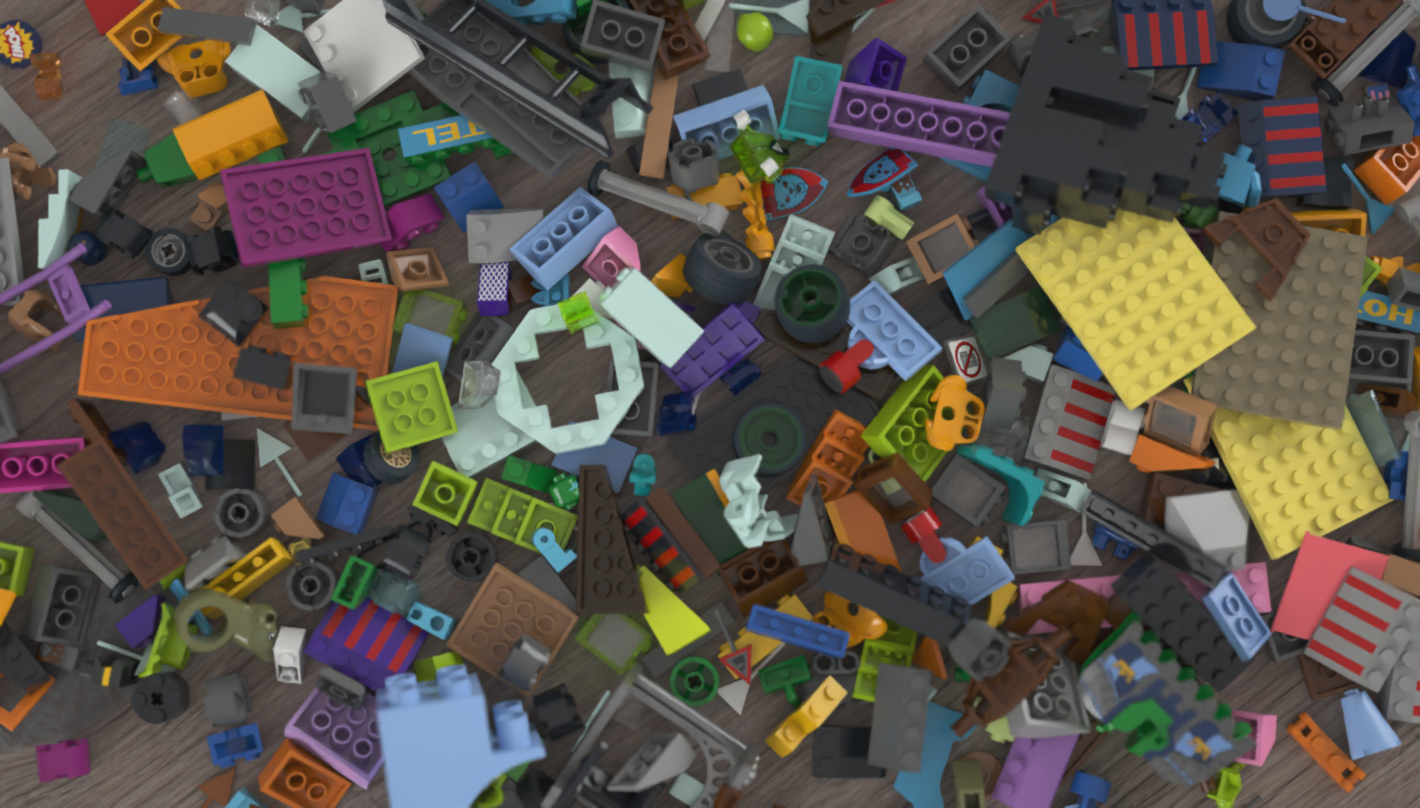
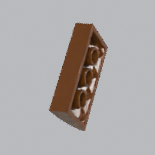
[625,0,710,80]
[645,487,721,578]

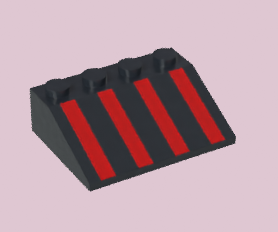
[621,497,704,594]

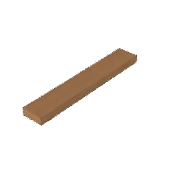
[639,64,679,179]

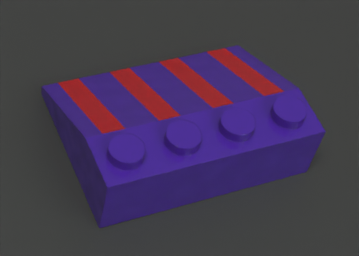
[303,596,430,691]

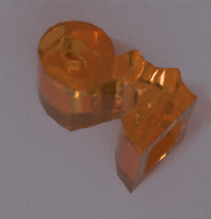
[29,52,63,101]

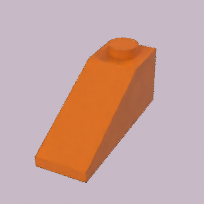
[1129,434,1215,473]

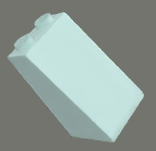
[225,24,320,124]
[597,267,704,368]

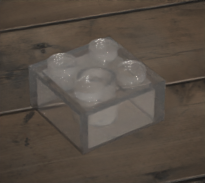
[243,0,280,26]

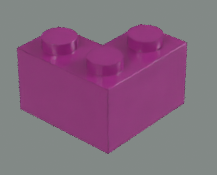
[381,194,445,253]

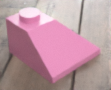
[582,226,641,287]
[1230,710,1277,766]

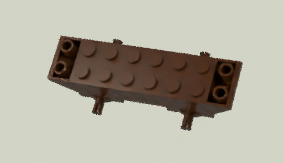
[1288,0,1403,80]

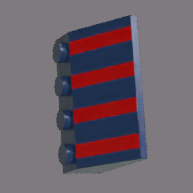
[1108,0,1218,71]
[1238,96,1327,203]

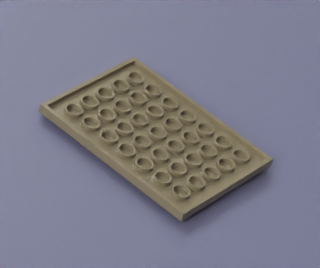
[1191,211,1368,430]

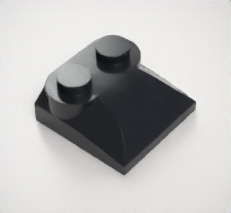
[198,277,270,347]

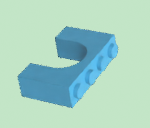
[485,0,577,29]
[940,70,1020,182]

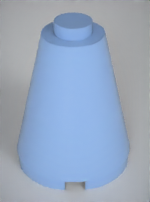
[1341,688,1401,760]

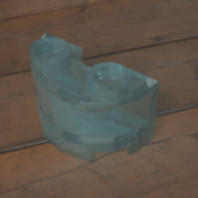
[367,570,423,618]

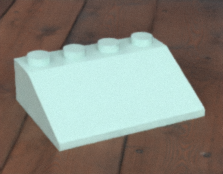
[441,371,538,478]

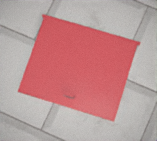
[1270,530,1389,640]

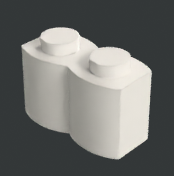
[1100,400,1145,455]

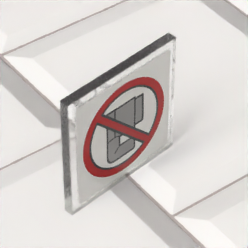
[943,333,988,385]

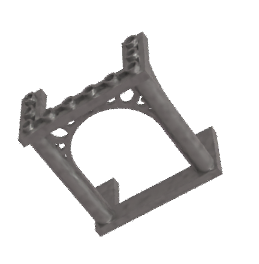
[540,662,760,808]

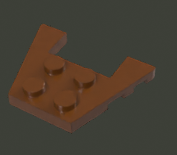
[1203,198,1311,302]
[1004,579,1110,665]

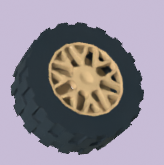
[362,431,420,485]

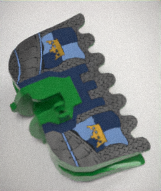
[1079,610,1257,785]

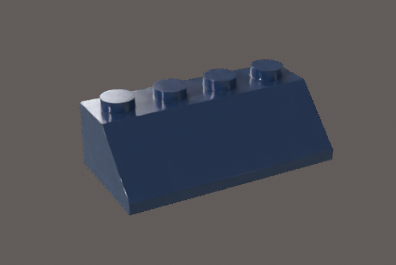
[73,276,175,343]

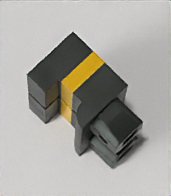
[80,655,140,688]

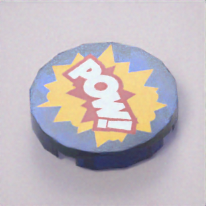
[0,20,42,69]

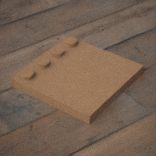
[446,563,580,698]

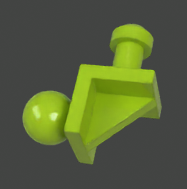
[1207,762,1245,808]

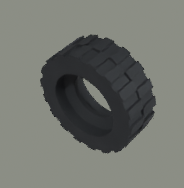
[516,770,570,808]

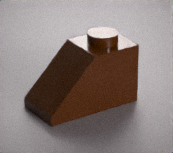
[1353,383,1418,420]

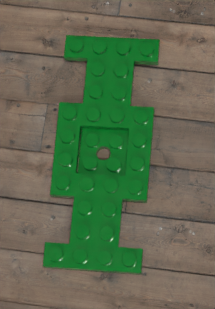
[257,90,514,208]

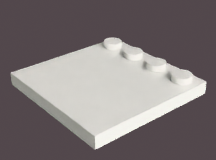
[303,0,425,113]

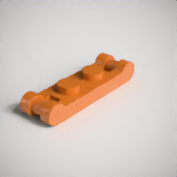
[1285,711,1366,793]

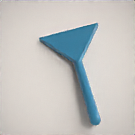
[1341,164,1395,235]

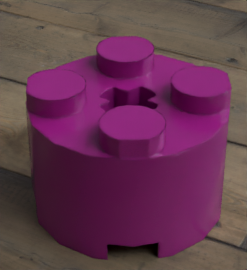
[35,738,91,782]

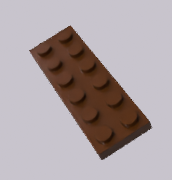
[57,437,189,590]

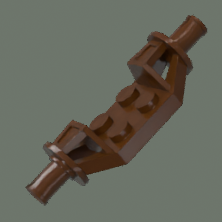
[950,625,1073,739]

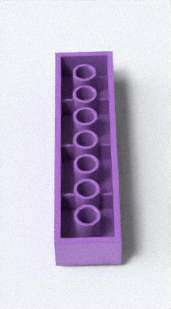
[827,81,1010,167]

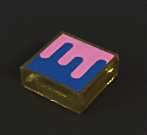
[1361,82,1391,100]

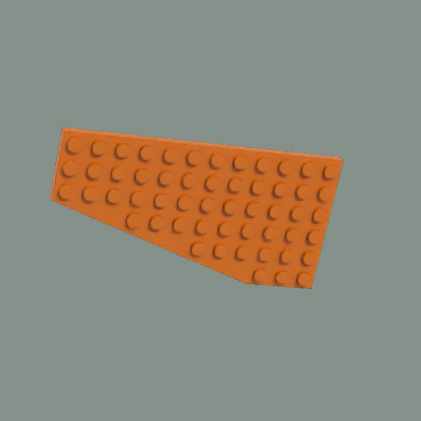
[78,276,399,431]

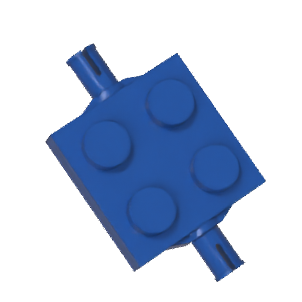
[1396,64,1420,136]

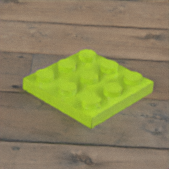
[364,361,458,453]

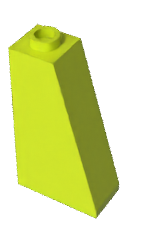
[636,565,711,657]

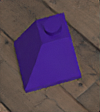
[844,38,907,91]

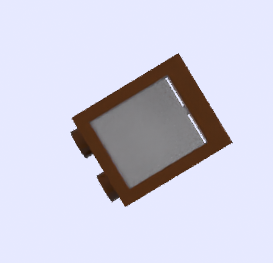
[854,452,933,524]

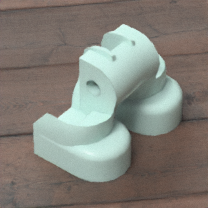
[719,454,799,547]

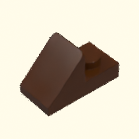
[497,275,539,318]

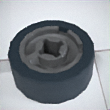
[146,228,192,276]

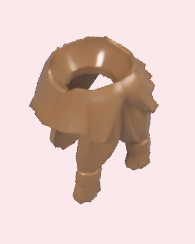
[0,143,56,200]
[7,289,69,352]

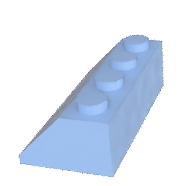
[673,85,781,160]
[509,187,618,290]

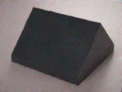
[205,439,255,490]

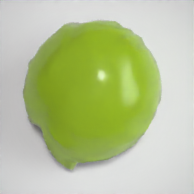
[736,12,774,52]

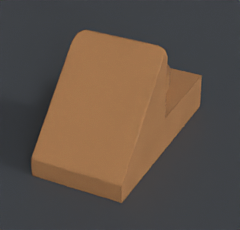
[189,181,228,231]

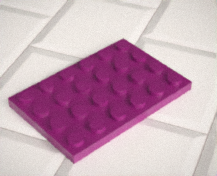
[220,148,392,268]

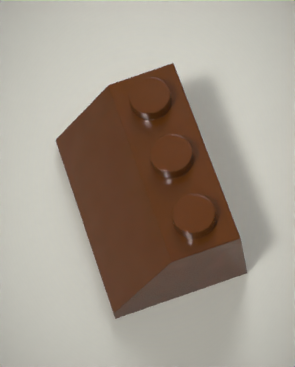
[718,538,809,617]

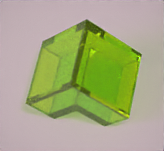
[557,291,599,334]

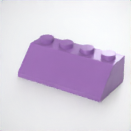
[991,734,1080,808]

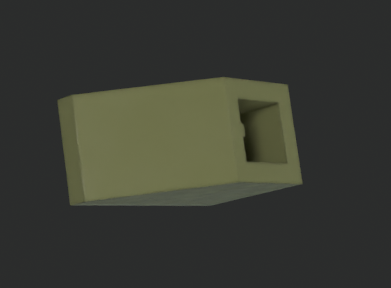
[953,759,985,808]

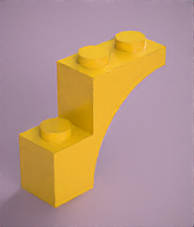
[967,536,1018,629]
[764,675,848,758]

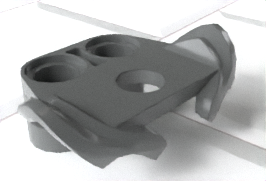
[798,651,870,708]

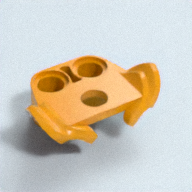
[157,39,230,98]
[925,375,985,451]
[812,590,888,648]

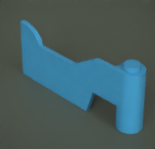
[942,215,1062,320]
[893,701,977,808]

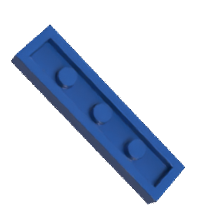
[745,604,850,659]

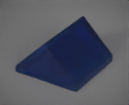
[1357,30,1417,89]

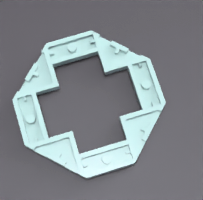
[490,300,645,454]

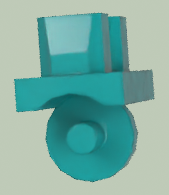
[630,453,657,496]

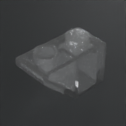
[163,90,205,126]

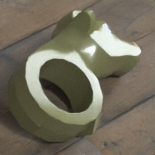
[174,589,277,664]

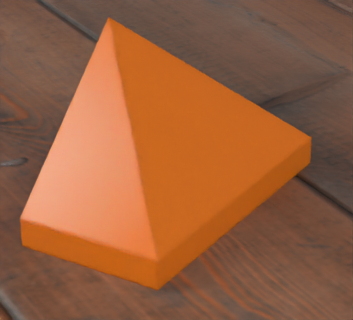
[911,635,948,679]

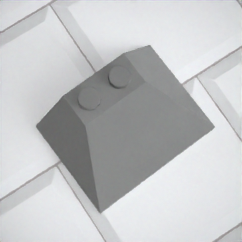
[1164,488,1251,573]

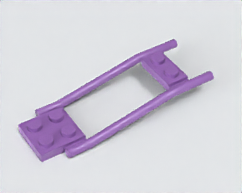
[0,244,111,375]

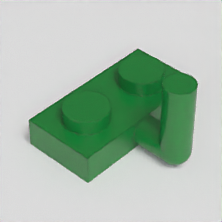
[758,655,812,710]

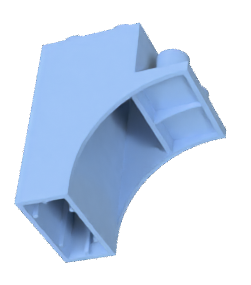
[376,665,545,808]

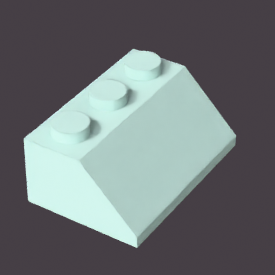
[609,61,656,138]

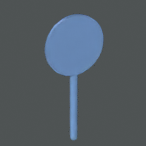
[1263,0,1346,23]

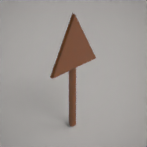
[197,767,236,808]

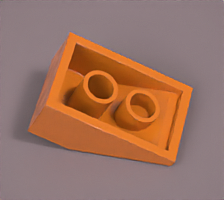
[1353,135,1420,205]
[257,738,352,808]

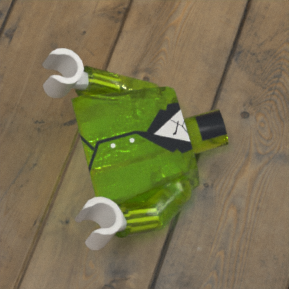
[729,110,790,184]

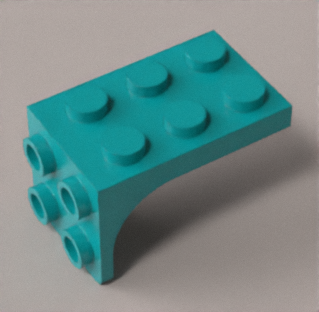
[777,56,843,147]
[956,443,1045,526]

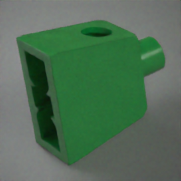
[136,133,199,188]
[331,555,378,609]

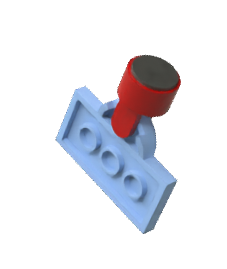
[819,280,942,393]
[900,506,1015,605]

